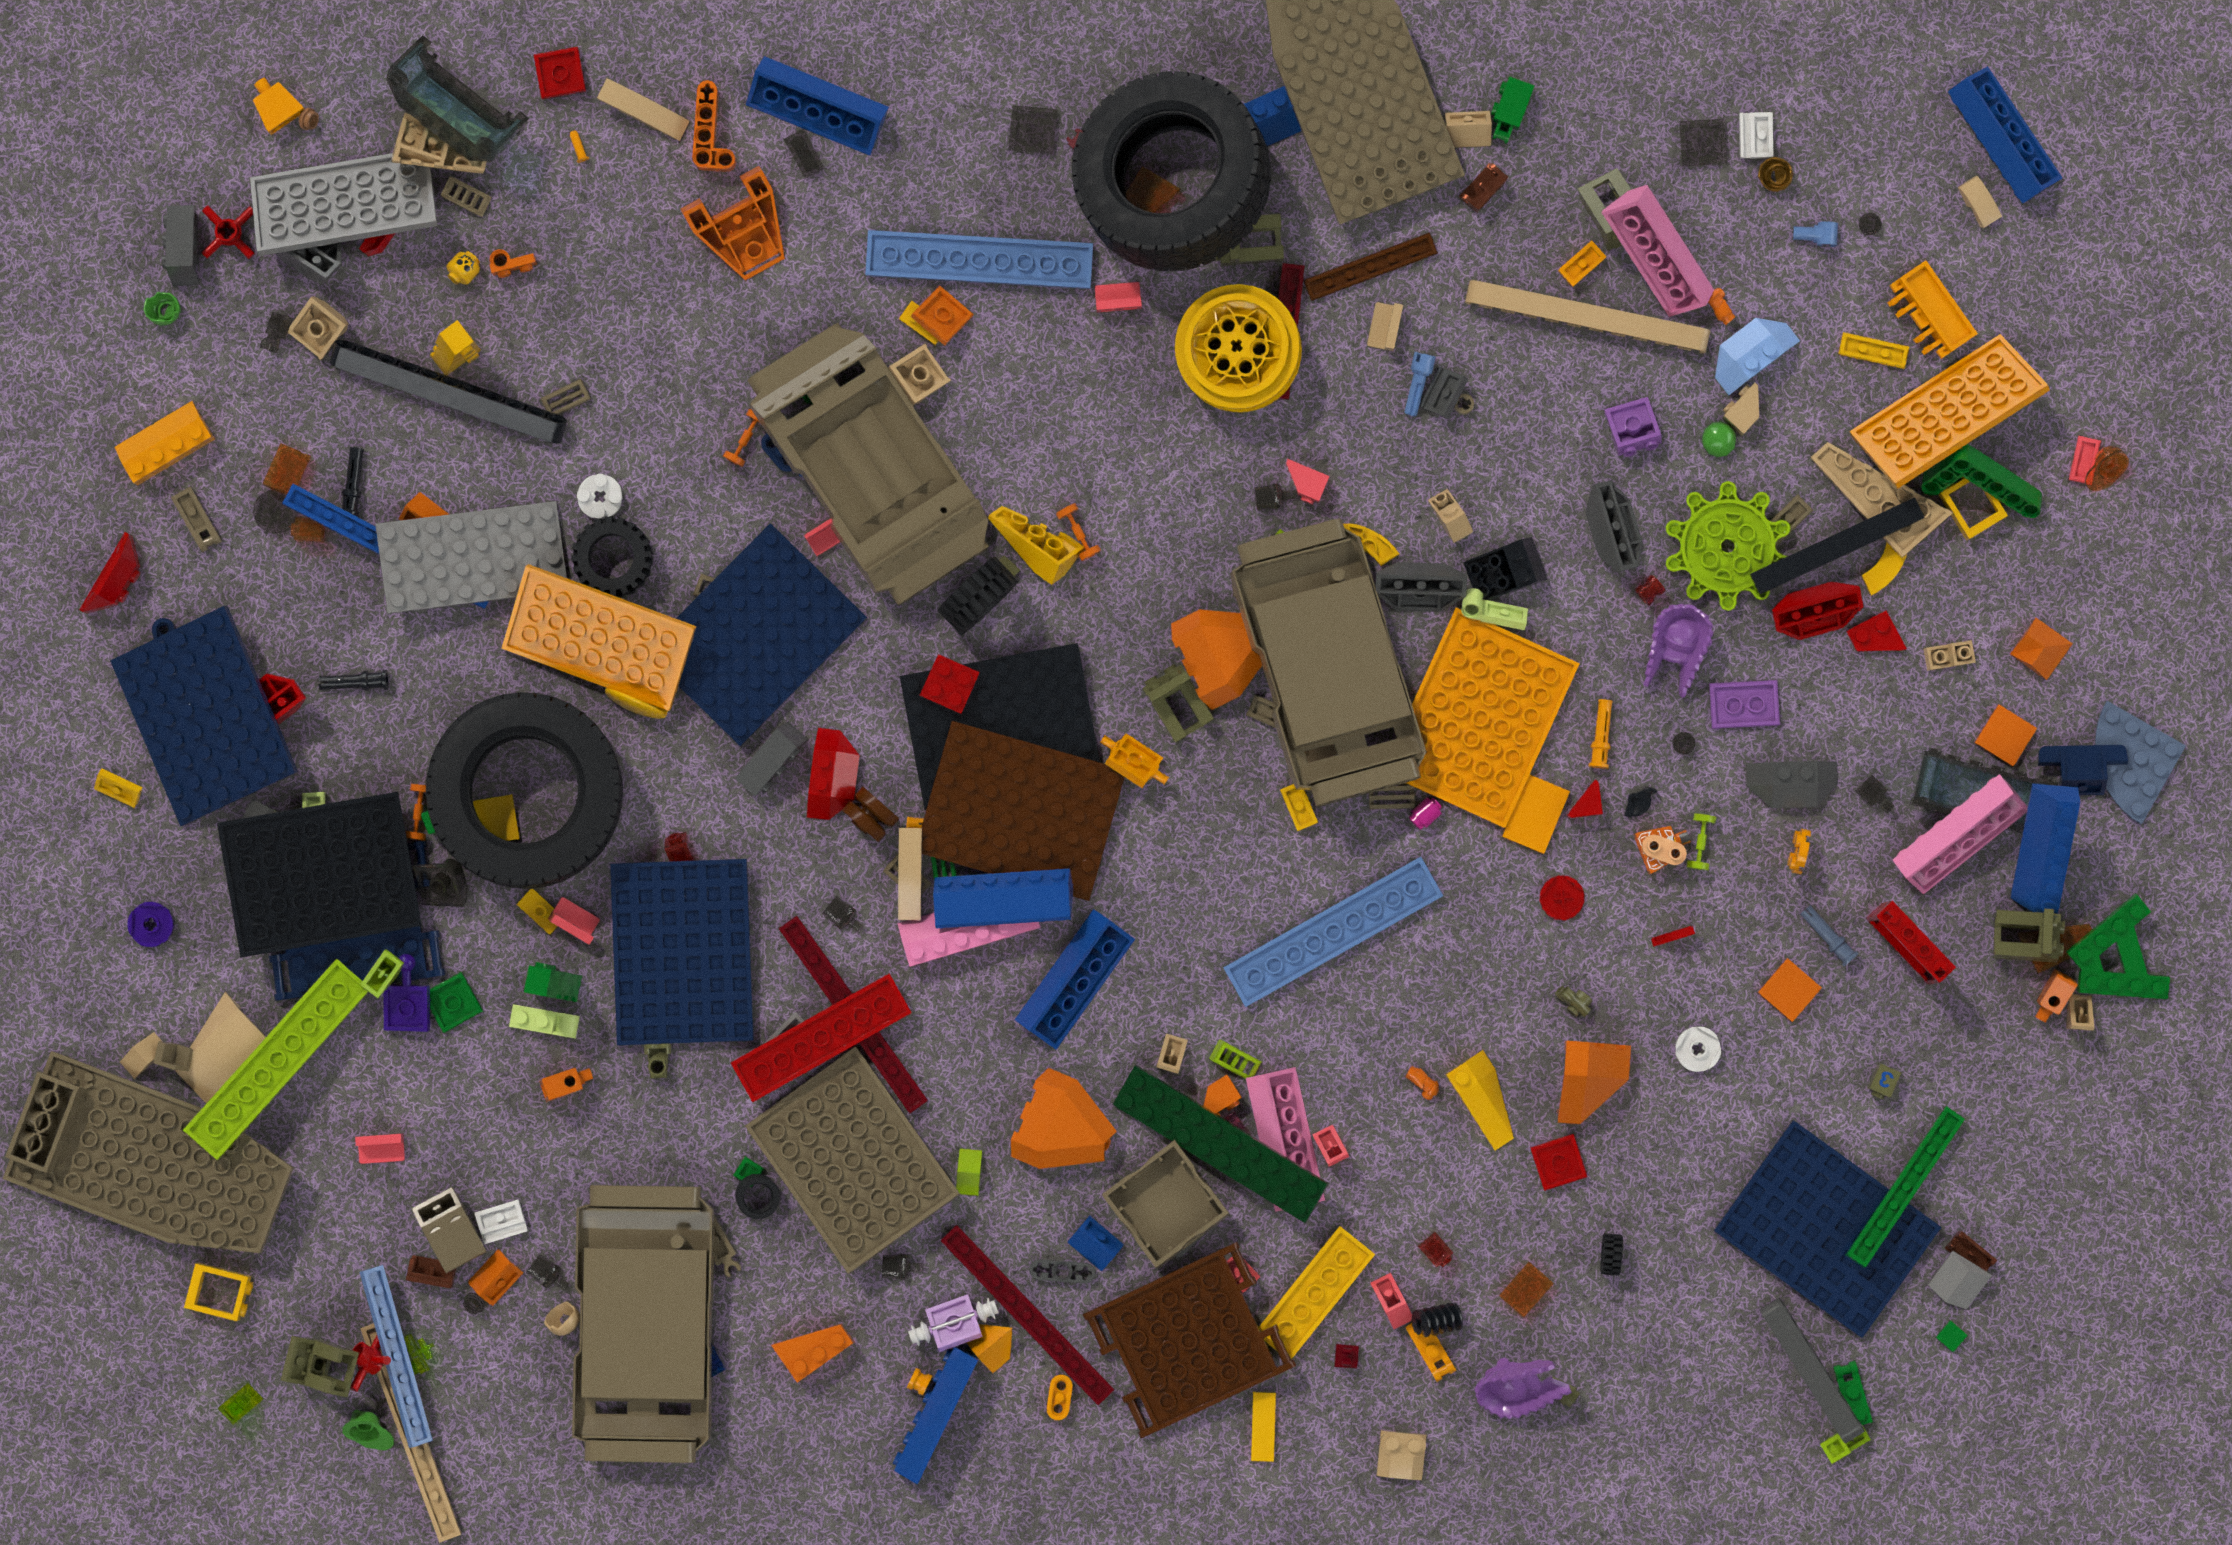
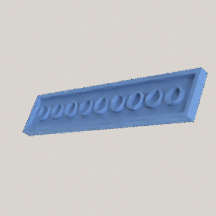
[865,230,1093,289]
[1223,857,1443,1007]

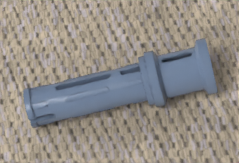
[1800,905,1859,967]

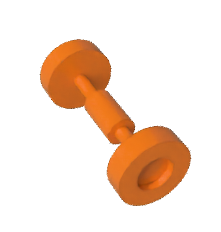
[723,409,761,467]
[1056,503,1101,561]
[405,784,426,841]

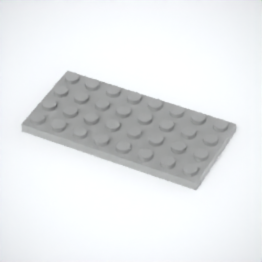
[250,153,438,256]
[375,501,567,614]

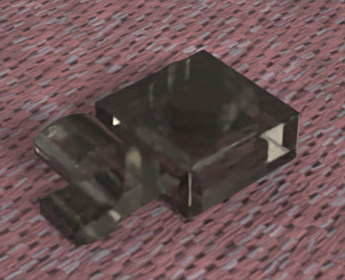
[260,312,293,353]
[1855,775,1895,814]

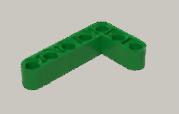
[1921,444,2042,518]

